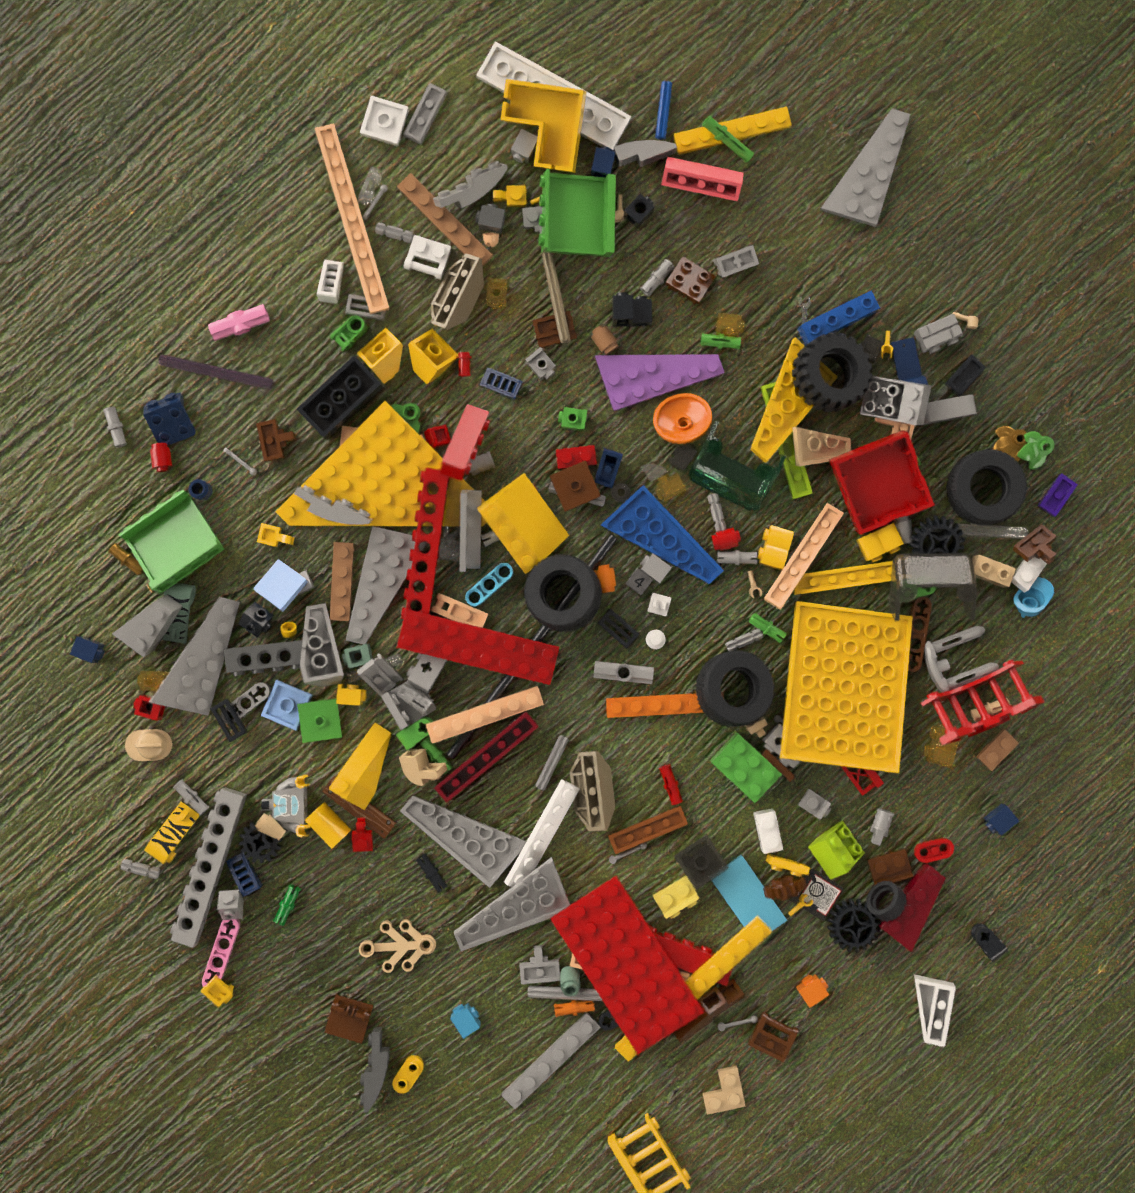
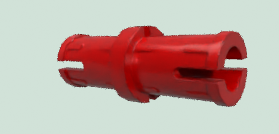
[659,764,683,805]

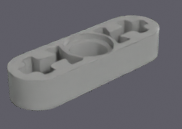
[221,682,271,724]

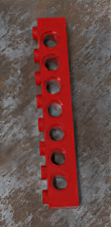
[401,467,449,619]

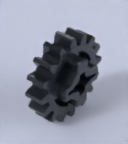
[239,821,283,863]

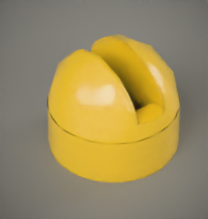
[281,622,297,639]

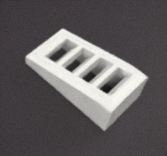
[317,260,344,304]

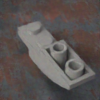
[433,161,508,208]
[294,485,373,525]

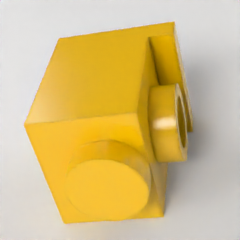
[336,684,367,705]

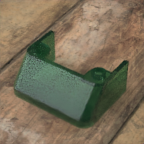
[688,421,786,511]

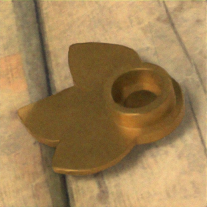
[993,426,1027,462]

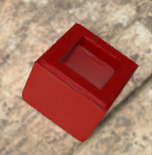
[424,425,451,449]

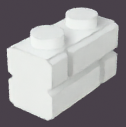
[753,809,783,854]

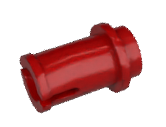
[456,352,472,377]

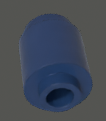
[189,479,213,501]

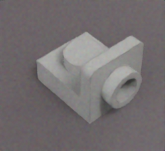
[798,788,831,820]

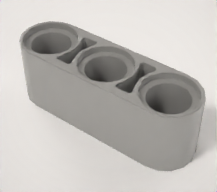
[923,395,977,425]

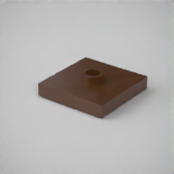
[549,460,601,512]

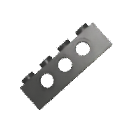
[224,640,303,676]

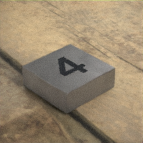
[625,568,653,595]

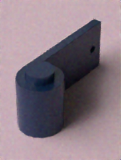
[890,337,928,385]

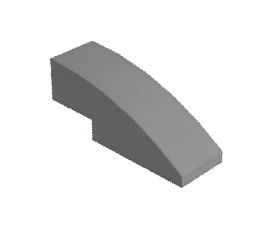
[613,140,677,167]

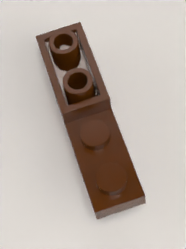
[673,979,745,1043]

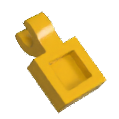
[493,185,526,207]
[257,523,295,547]

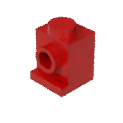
[133,695,166,721]

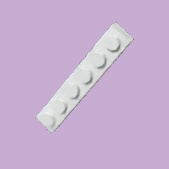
[504,779,580,887]

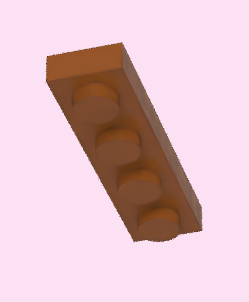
[608,805,688,854]

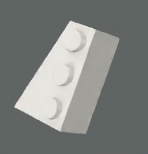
[914,974,955,1047]

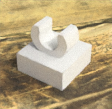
[647,593,671,617]

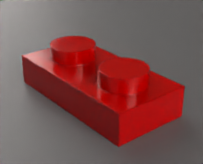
[556,445,597,470]

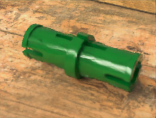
[273,884,301,926]

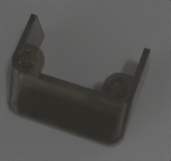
[889,553,977,621]

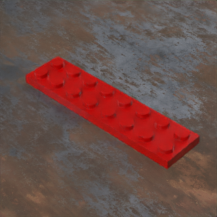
[396,609,560,685]

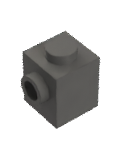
[476,204,506,234]

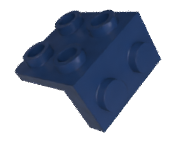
[143,392,196,445]

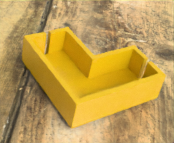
[501,79,587,173]

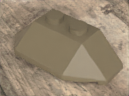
[431,253,484,330]
[570,751,615,831]

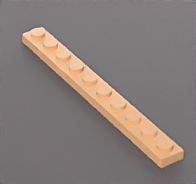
[315,124,389,315]

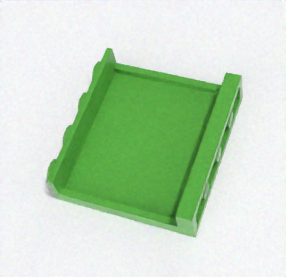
[538,169,616,257]
[118,490,225,594]

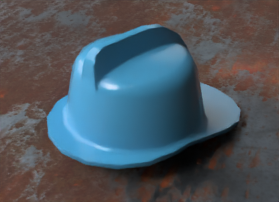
[1013,577,1054,618]

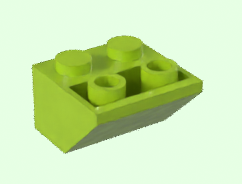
[808,821,865,880]

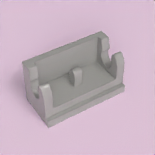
[713,245,759,278]

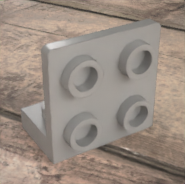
[381,681,436,730]

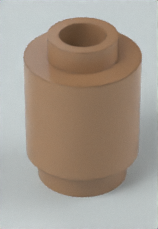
[591,325,619,355]

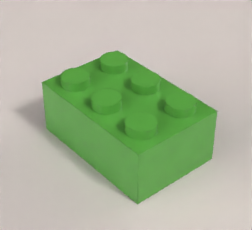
[709,732,782,803]

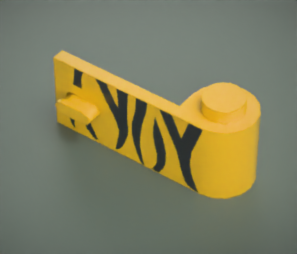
[144,802,199,864]

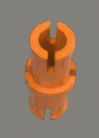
[554,1000,595,1017]

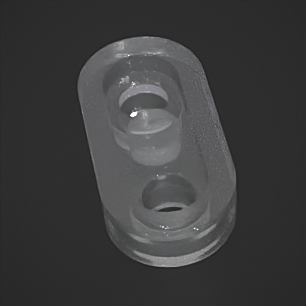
[358,166,383,205]

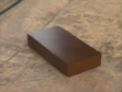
[760,748,795,782]

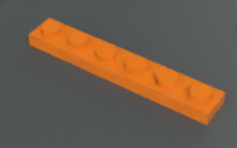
[606,692,724,718]

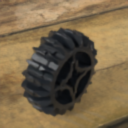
[910,515,965,568]
[827,898,881,952]

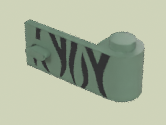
[162,582,196,644]

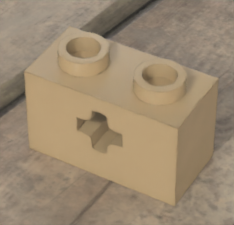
[966,555,1016,588]

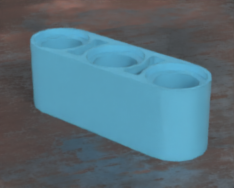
[465,563,514,606]

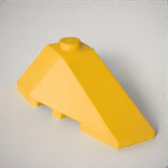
[329,723,392,810]

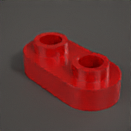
[914,838,954,863]

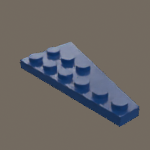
[600,485,724,584]

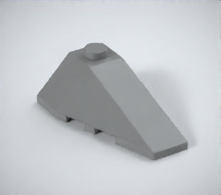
[300,603,344,687]

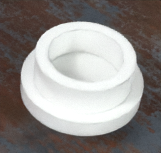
[646,630,666,649]

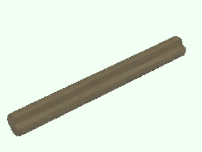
[542,252,570,343]

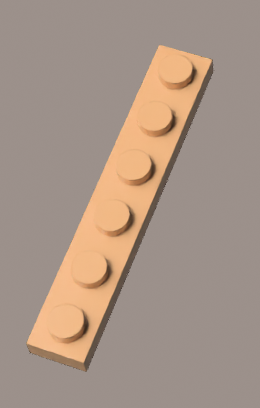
[764,503,844,610]
[426,686,544,744]

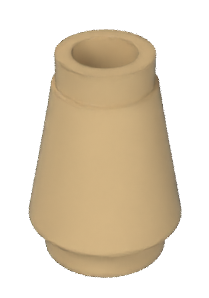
[255,813,286,840]

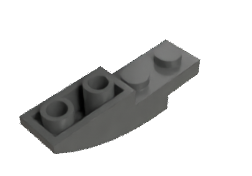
[360,1027,390,1113]

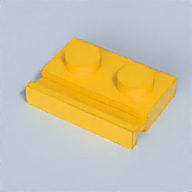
[766,854,810,877]

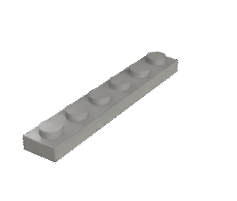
[501,1012,601,1109]

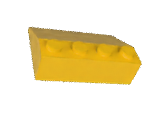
[477,473,569,574]

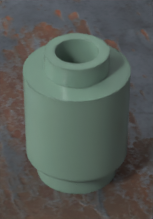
[560,966,580,996]

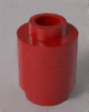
[150,443,172,472]
[711,528,741,551]

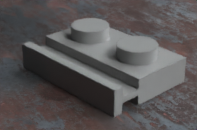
[357,653,403,696]

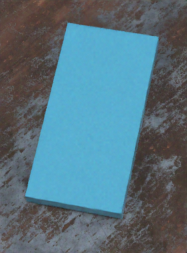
[710,855,787,931]

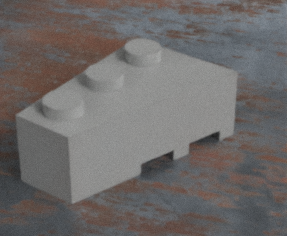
[112,595,182,657]

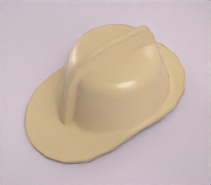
[125,729,172,761]

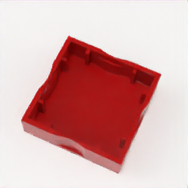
[829,430,934,535]

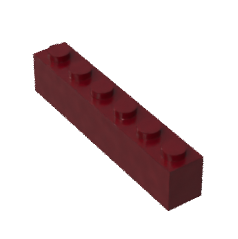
[434,711,539,803]

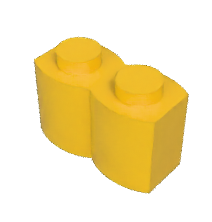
[856,523,904,563]
[757,525,794,570]

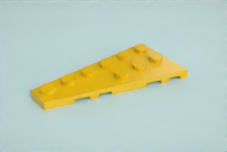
[750,337,837,463]

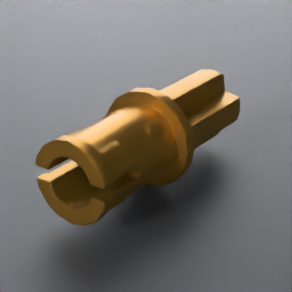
[108,543,144,576]

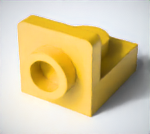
[201,975,234,1007]

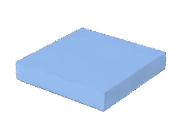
[253,559,308,612]
[261,679,313,731]

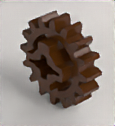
[763,874,807,901]

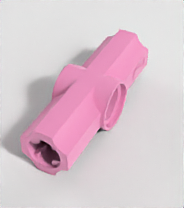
[208,304,270,341]

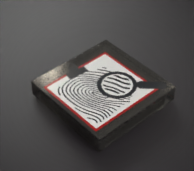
[790,867,845,922]

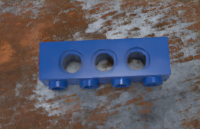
[797,290,880,345]

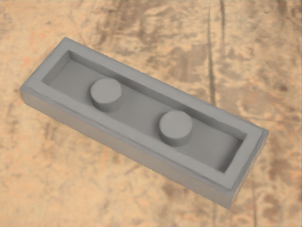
[403,83,447,145]

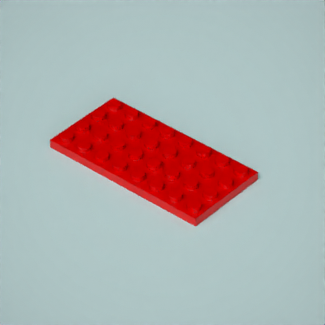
[550,875,705,1055]

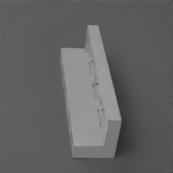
[460,490,482,572]

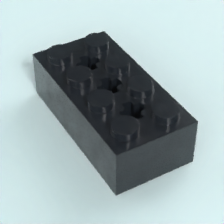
[297,355,384,440]

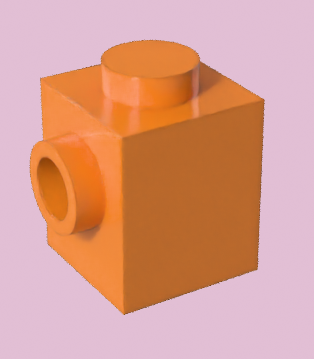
[796,974,829,1008]

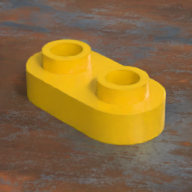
[392,1055,424,1094]

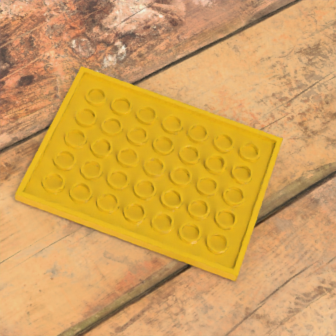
[780,601,913,773]

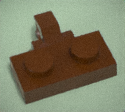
[256,419,297,462]
[1013,524,1057,564]

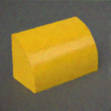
[305,802,351,849]

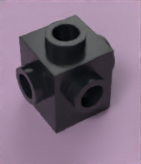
[239,602,274,638]

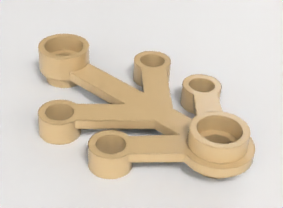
[359,919,436,973]

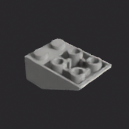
[860,376,931,425]

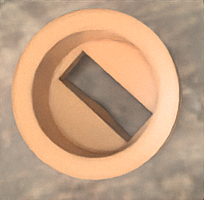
[483,232,499,247]

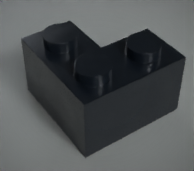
[612,292,652,327]

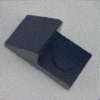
[594,448,623,488]

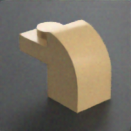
[399,749,448,786]

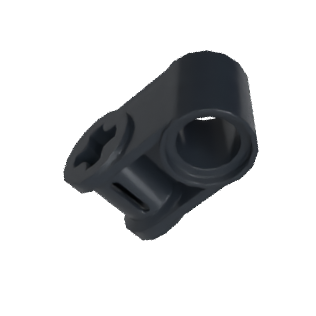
[971,923,1008,963]

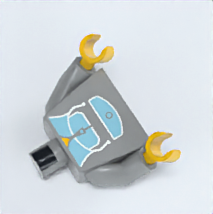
[261,775,310,837]

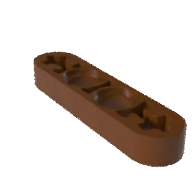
[908,597,932,672]

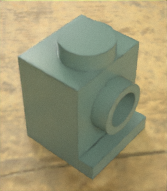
[342,644,373,668]

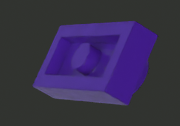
[1038,473,1078,517]

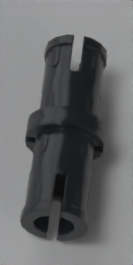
[415,853,448,893]

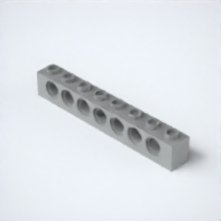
[170,787,247,948]

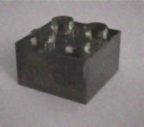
[674,834,729,891]

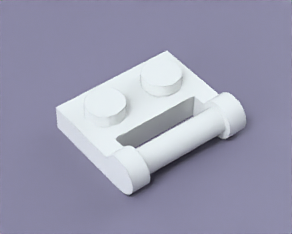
[404,235,452,280]

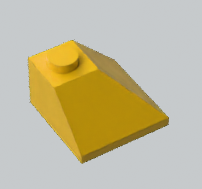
[357,328,403,384]
[408,328,458,385]

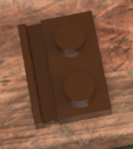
[532,311,577,348]
[866,848,914,886]

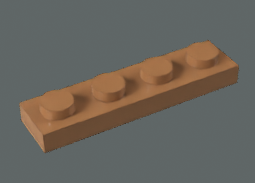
[330,542,354,621]

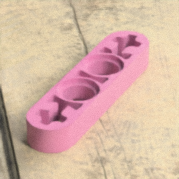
[202,919,241,987]

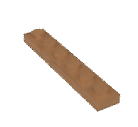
[397,173,493,266]

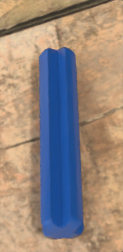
[655,81,672,140]

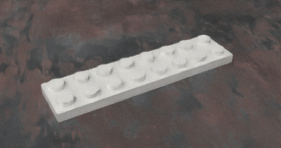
[476,42,631,151]

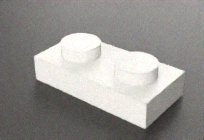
[1011,557,1047,593]

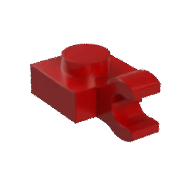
[352,817,374,852]

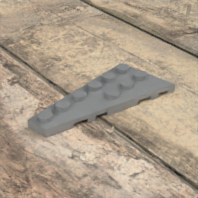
[820,109,910,227]
[346,526,428,644]
[149,597,240,715]
[400,795,527,888]
[454,857,570,951]

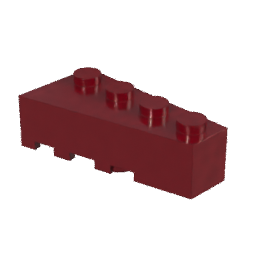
[879,863,946,953]

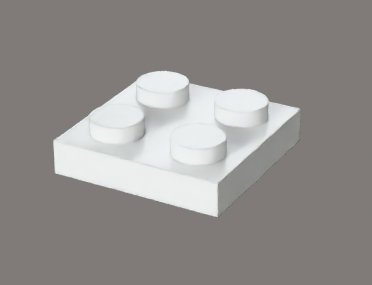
[360,96,409,146]

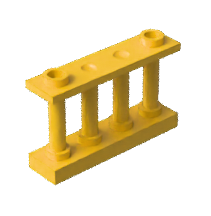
[608,1113,691,1193]

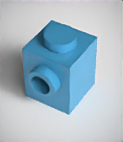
[450,1003,481,1038]

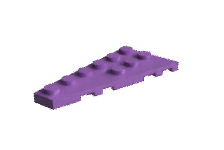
[595,354,724,411]

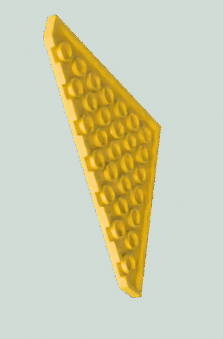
[276,401,487,527]

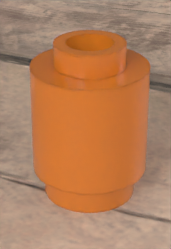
[594,564,616,593]

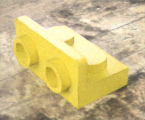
[653,875,700,919]

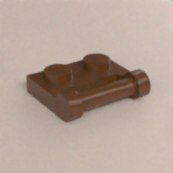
[748,1011,799,1062]

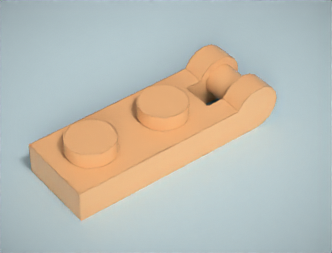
[431,593,489,628]

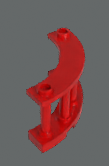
[921,659,1045,745]

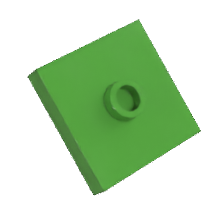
[297,698,342,743]

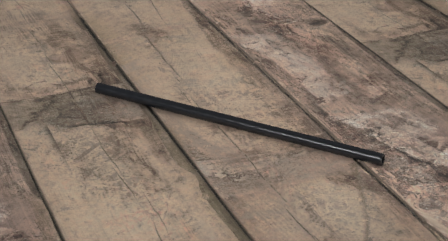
[446,534,618,759]

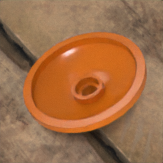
[653,393,712,444]

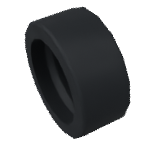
[866,881,906,921]

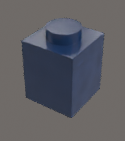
[591,146,615,177]
[70,636,105,663]
[984,803,1019,836]

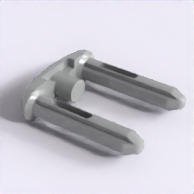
[924,626,999,692]

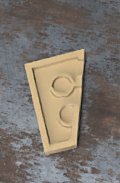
[793,427,851,466]

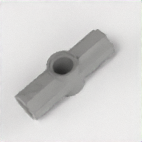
[593,661,654,684]

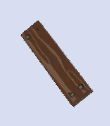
[322,775,397,839]

